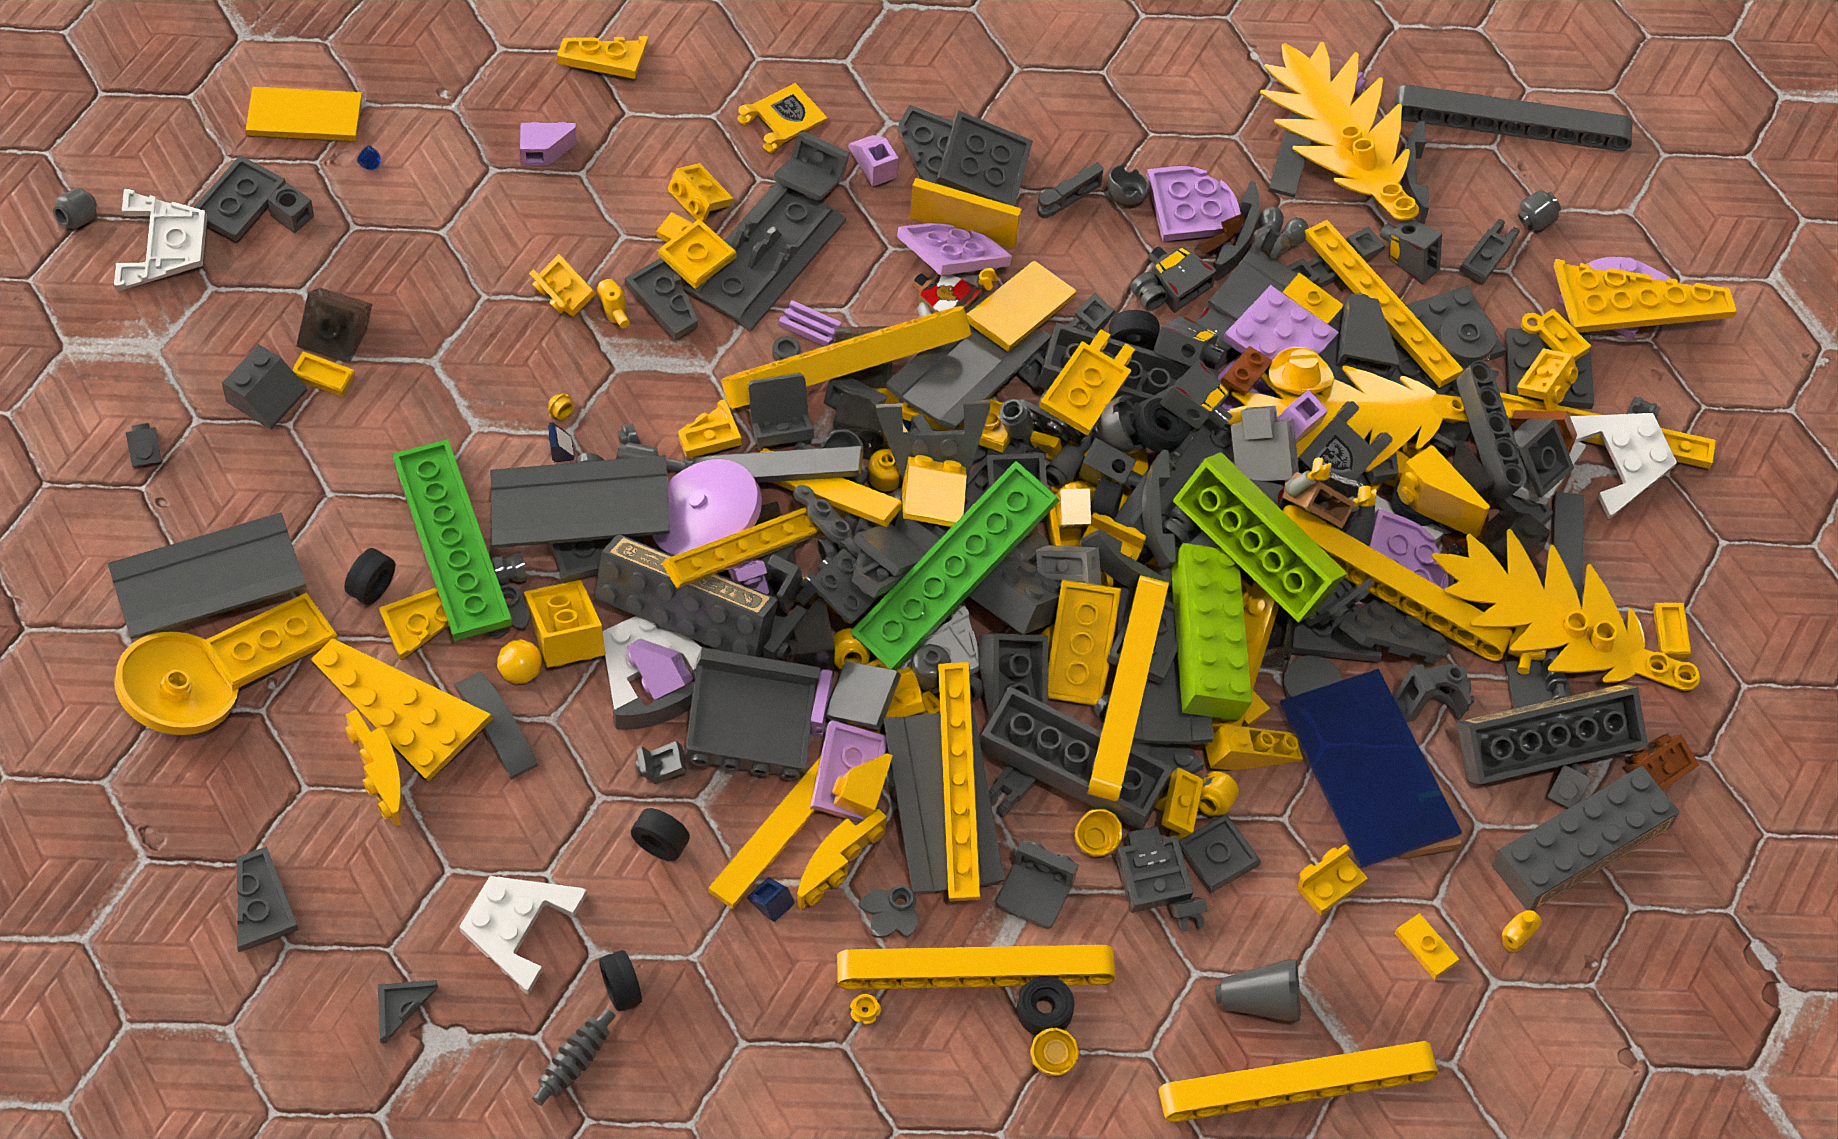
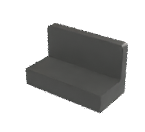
[767,554,803,613]

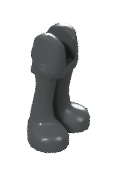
[1254,206,1309,258]

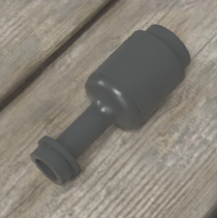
[999,399,1037,452]
[1046,424,1098,489]
[616,442,693,472]

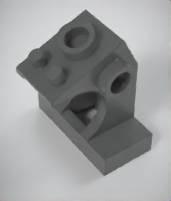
[1392,664,1474,723]

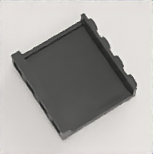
[684,648,820,781]

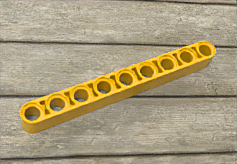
[721,306,972,408]
[1283,505,1513,661]
[1087,575,1169,802]
[837,945,1116,990]
[1158,1041,1439,1122]

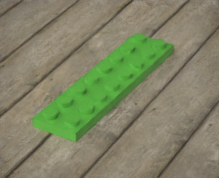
[392,439,512,641]
[851,461,1060,671]

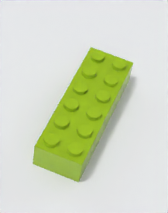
[1173,452,1348,623]
[1171,543,1252,721]

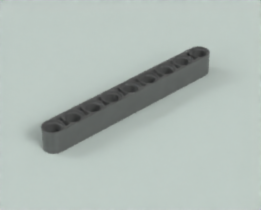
[1394,85,1633,151]

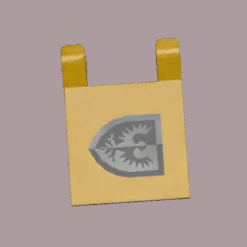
[737,83,828,153]

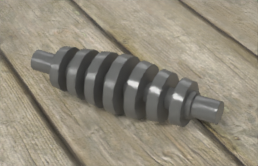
[532,1009,615,1106]

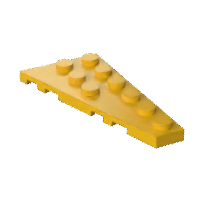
[1553,259,1737,333]
[311,638,494,782]

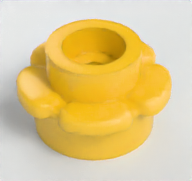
[548,394,574,421]
[850,994,881,1024]

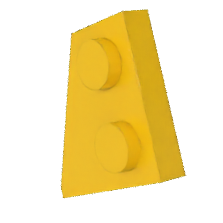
[678,399,742,459]

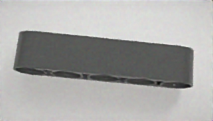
[1457,360,1527,499]

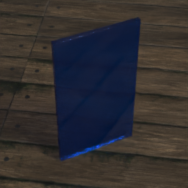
[1280,669,1462,868]

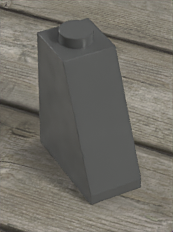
[1337,294,1399,376]

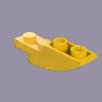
[344,709,403,827]
[797,809,887,911]

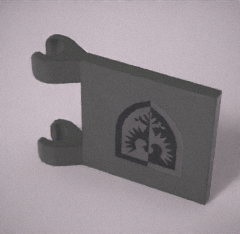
[1298,401,1393,495]

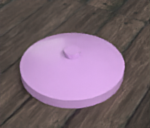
[652,459,762,556]

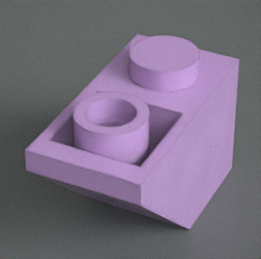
[520,122,577,166]
[848,135,898,187]
[1277,390,1328,443]
[627,638,693,700]

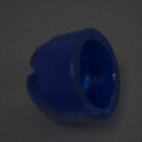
[357,145,381,170]

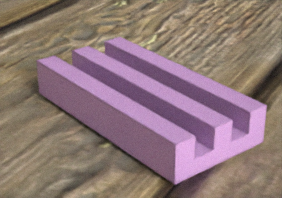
[779,300,842,346]
[811,669,833,737]

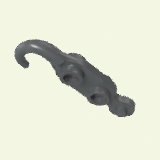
[793,485,860,557]

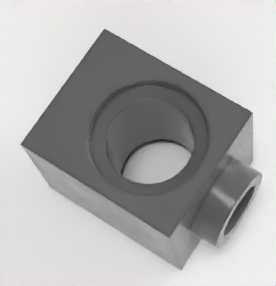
[267,183,314,234]

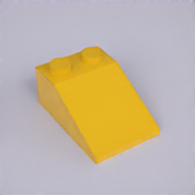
[1397,445,1490,538]
[902,455,967,527]
[524,580,605,668]

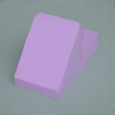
[728,559,769,594]

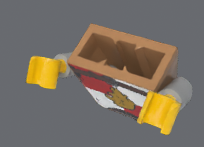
[912,268,998,317]
[1283,458,1376,529]

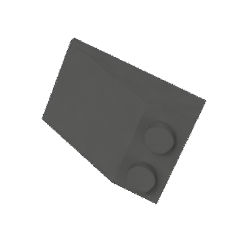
[979,633,1048,719]

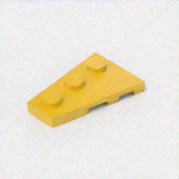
[557,36,649,79]
[379,587,449,661]

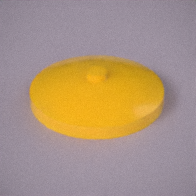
[114,632,239,735]

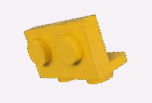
[530,254,597,317]

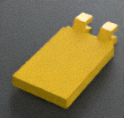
[1038,329,1135,436]

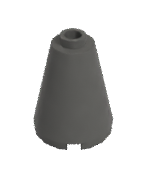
[1215,959,1301,1022]

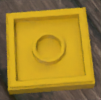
[657,219,737,289]

